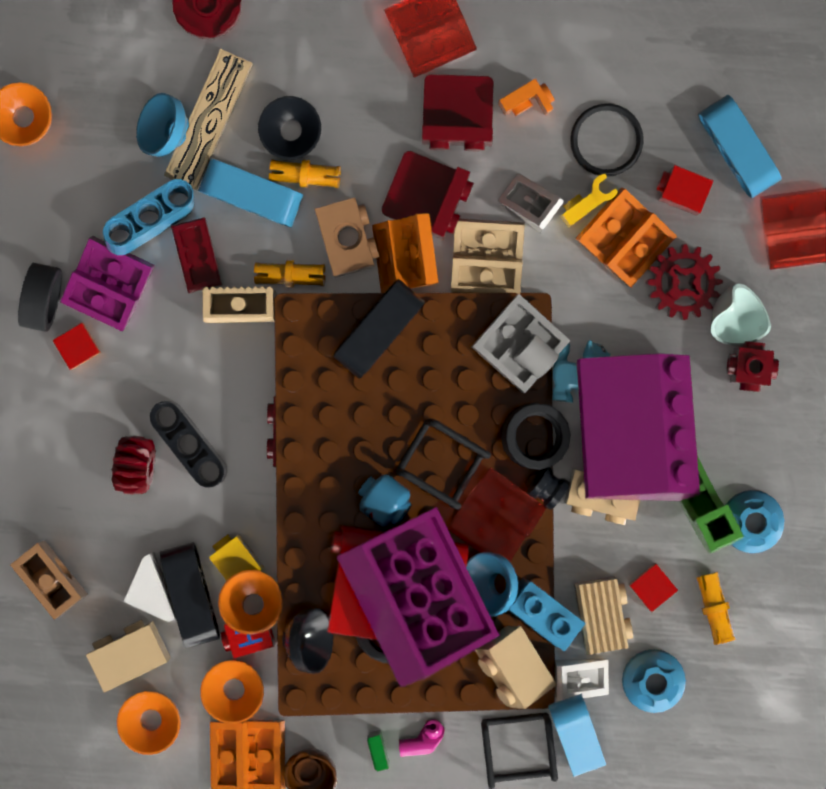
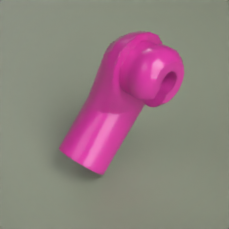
[399,719,445,757]

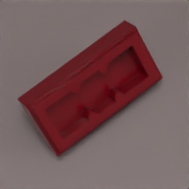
[171,217,223,294]

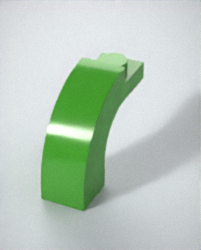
[679,455,744,554]

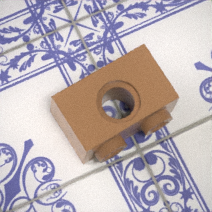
[315,197,379,278]
[10,540,88,620]

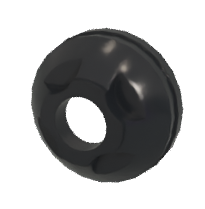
[258,96,322,160]
[282,608,333,674]

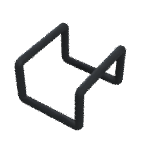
[395,419,491,509]
[481,713,558,789]

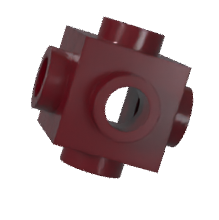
[726,341,779,392]

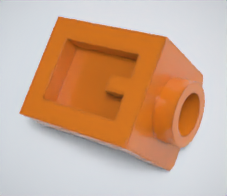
[498,78,555,116]

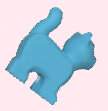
[553,340,612,403]

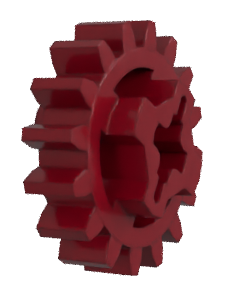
[645,244,723,320]

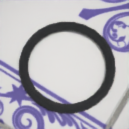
[570,103,644,176]

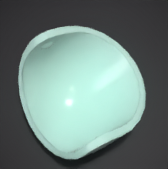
[711,284,771,346]

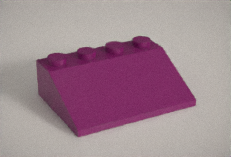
[577,354,700,501]
[337,507,500,687]

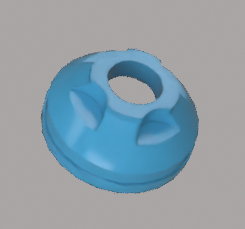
[136,93,189,157]
[726,490,785,553]
[467,552,518,617]
[622,649,686,713]

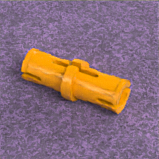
[269,159,341,188]
[254,260,326,288]
[696,572,736,645]

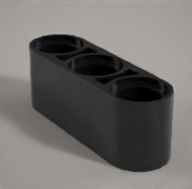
[332,278,425,379]
[150,401,227,488]
[160,542,220,648]

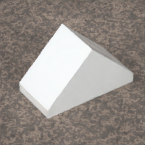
[498,173,564,233]
[123,552,176,622]
[554,659,609,701]

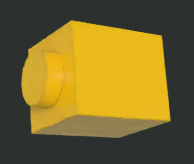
[209,534,264,581]

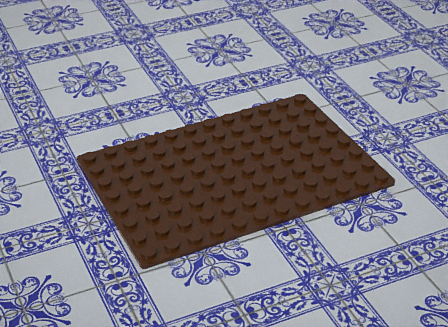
[274,293,555,717]

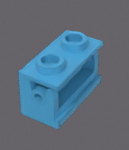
[508,578,586,652]

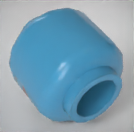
[358,474,412,527]

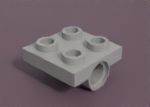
[471,294,571,393]

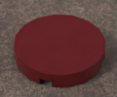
[172,0,241,39]

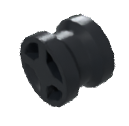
[527,467,570,510]

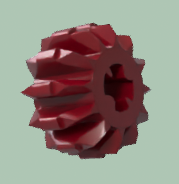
[111,436,156,495]

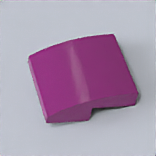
[60,236,155,332]

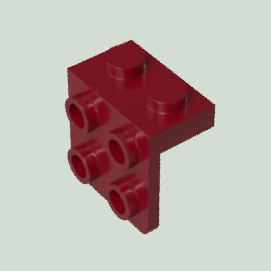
[422,74,494,152]
[381,151,474,240]

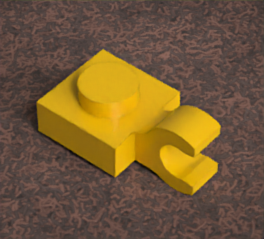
[561,174,618,228]

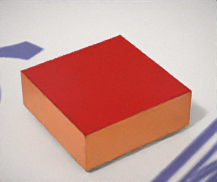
[52,323,102,370]
[629,563,678,612]

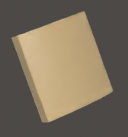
[451,218,525,294]

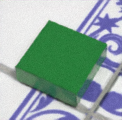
[367,730,390,772]

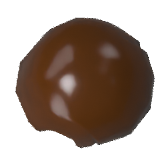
[283,748,338,789]

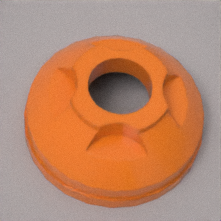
[0,82,52,147]
[218,570,283,635]
[200,660,264,724]
[117,691,181,755]

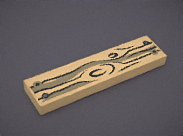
[164,49,253,191]

